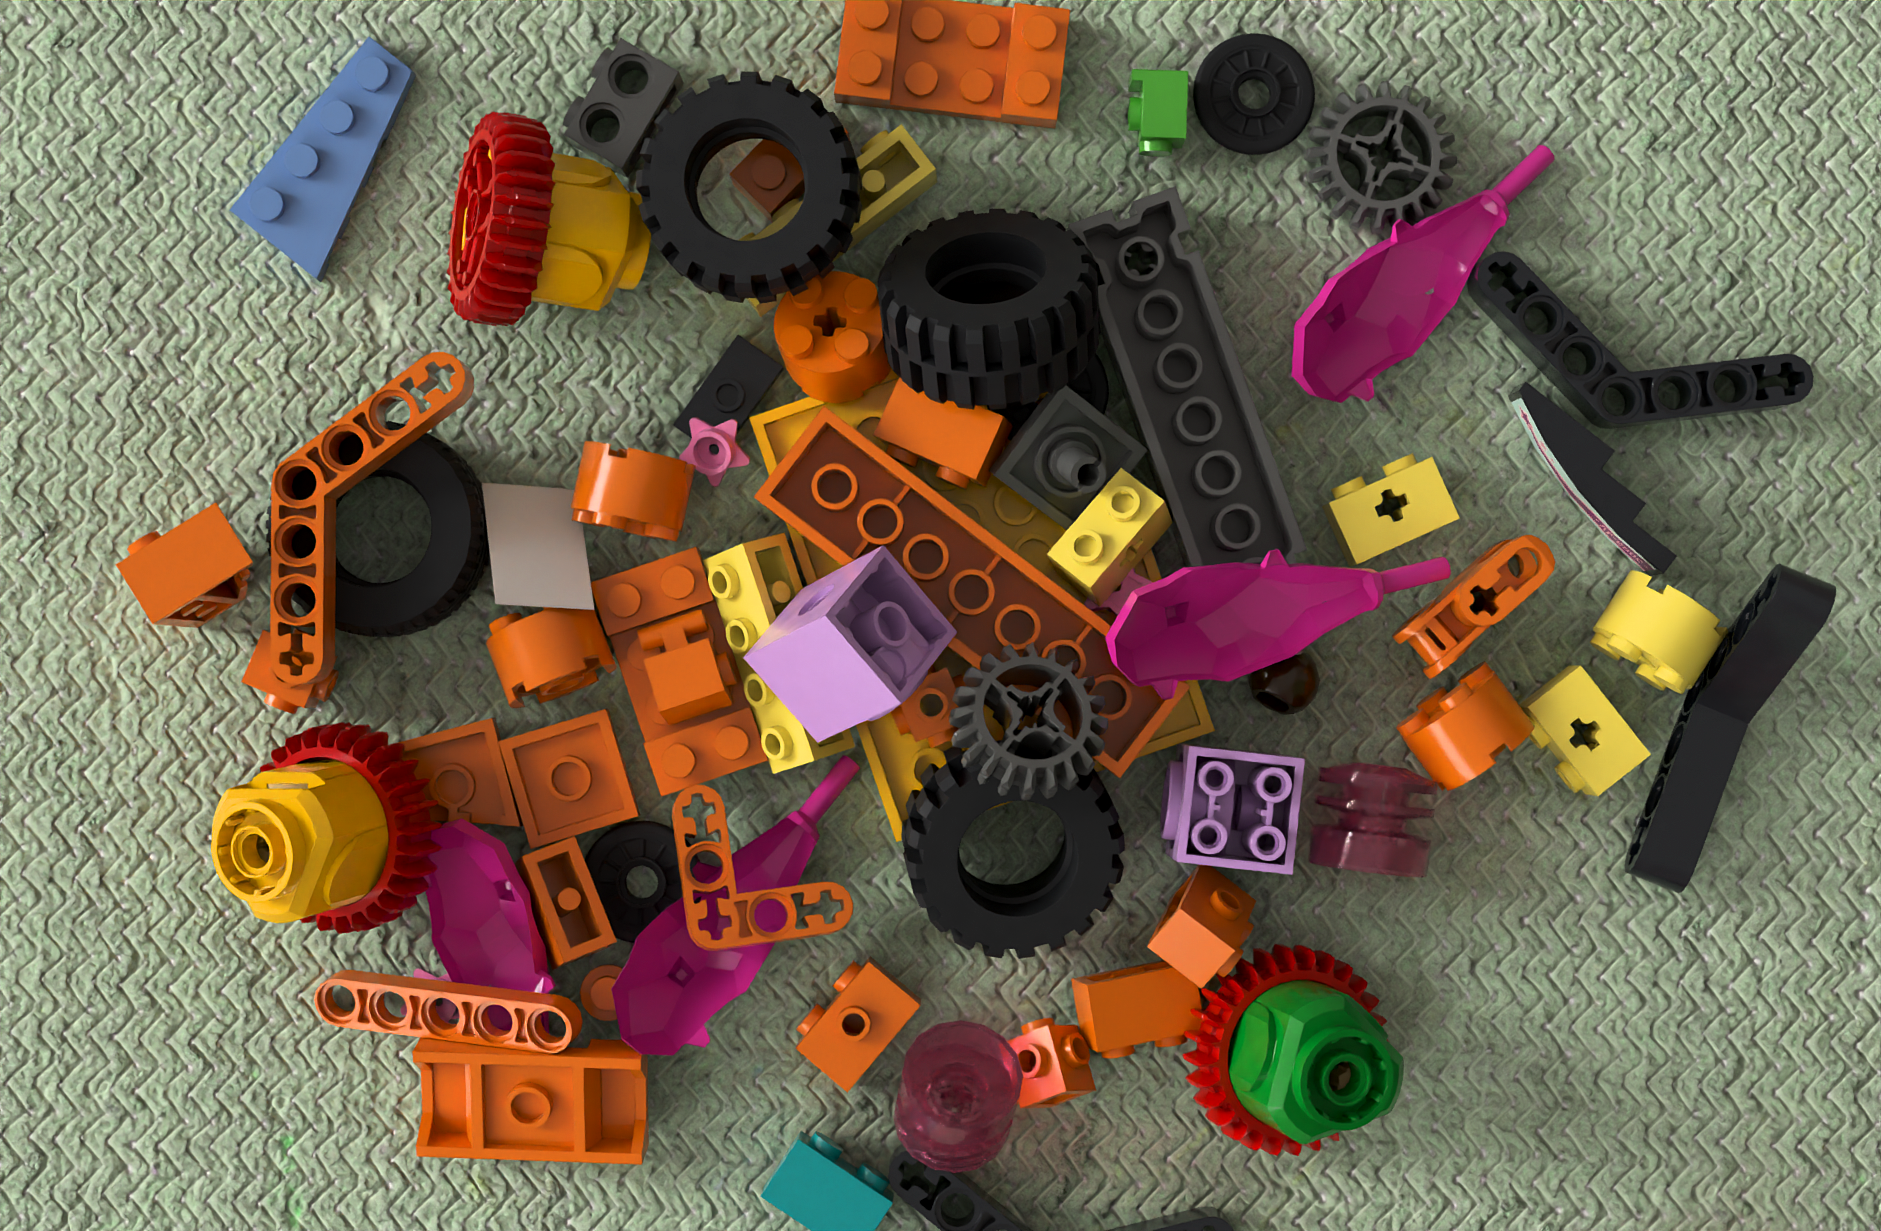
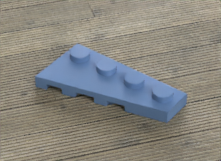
[230,37,416,282]

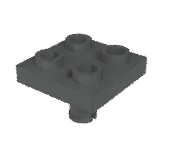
[988,385,1148,530]

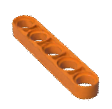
[314,970,583,1053]

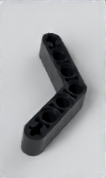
[1467,251,1814,429]
[1624,563,1836,893]
[888,1140,1234,1231]

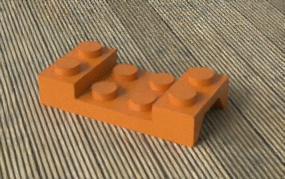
[834,0,1070,129]
[591,547,768,797]
[413,1037,649,1165]

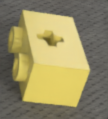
[1322,453,1460,567]
[1047,468,1173,607]
[1519,665,1651,796]

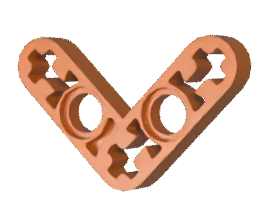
[672,785,853,951]

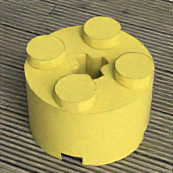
[1590,570,1728,694]

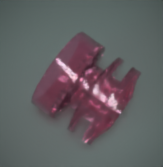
[1307,762,1438,878]
[893,1020,1023,1173]

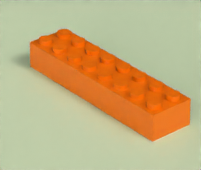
[754,406,1190,778]

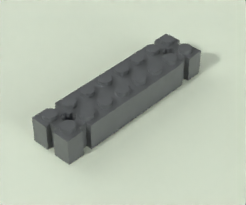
[1067,186,1326,603]

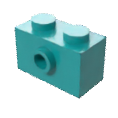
[760,1131,894,1231]

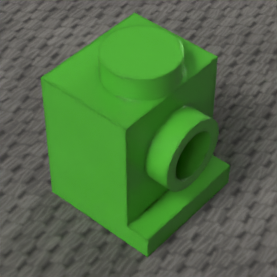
[1128,69,1188,157]

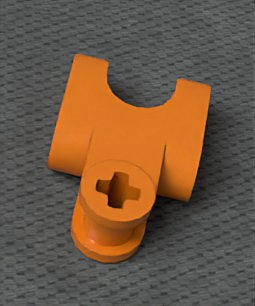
[1392,535,1555,679]

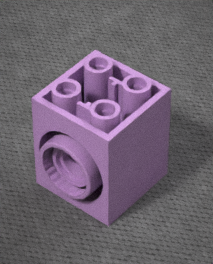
[743,545,957,743]
[1160,743,1305,875]

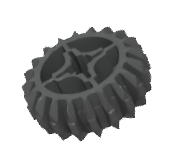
[1304,81,1457,234]
[949,642,1108,801]

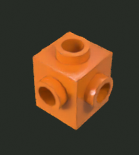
[241,628,339,714]
[891,664,966,748]
[1003,1018,1096,1108]

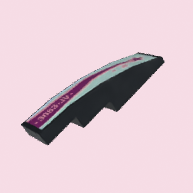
[1508,382,1677,576]

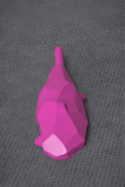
[1291,145,1555,403]
[1105,549,1451,700]
[611,755,860,1056]
[424,818,556,1033]

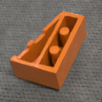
[116,502,253,628]

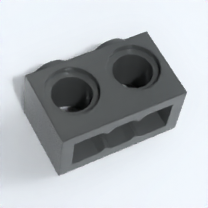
[563,38,684,178]

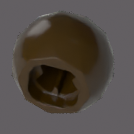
[1248,650,1320,715]

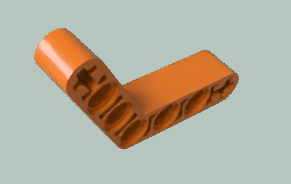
[270,352,474,685]

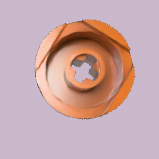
[774,271,891,403]
[571,441,696,542]
[486,607,616,708]
[1396,661,1535,791]

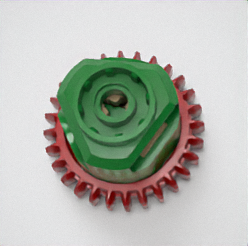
[1182,944,1404,1156]

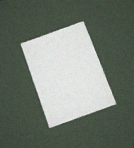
[482,482,594,610]

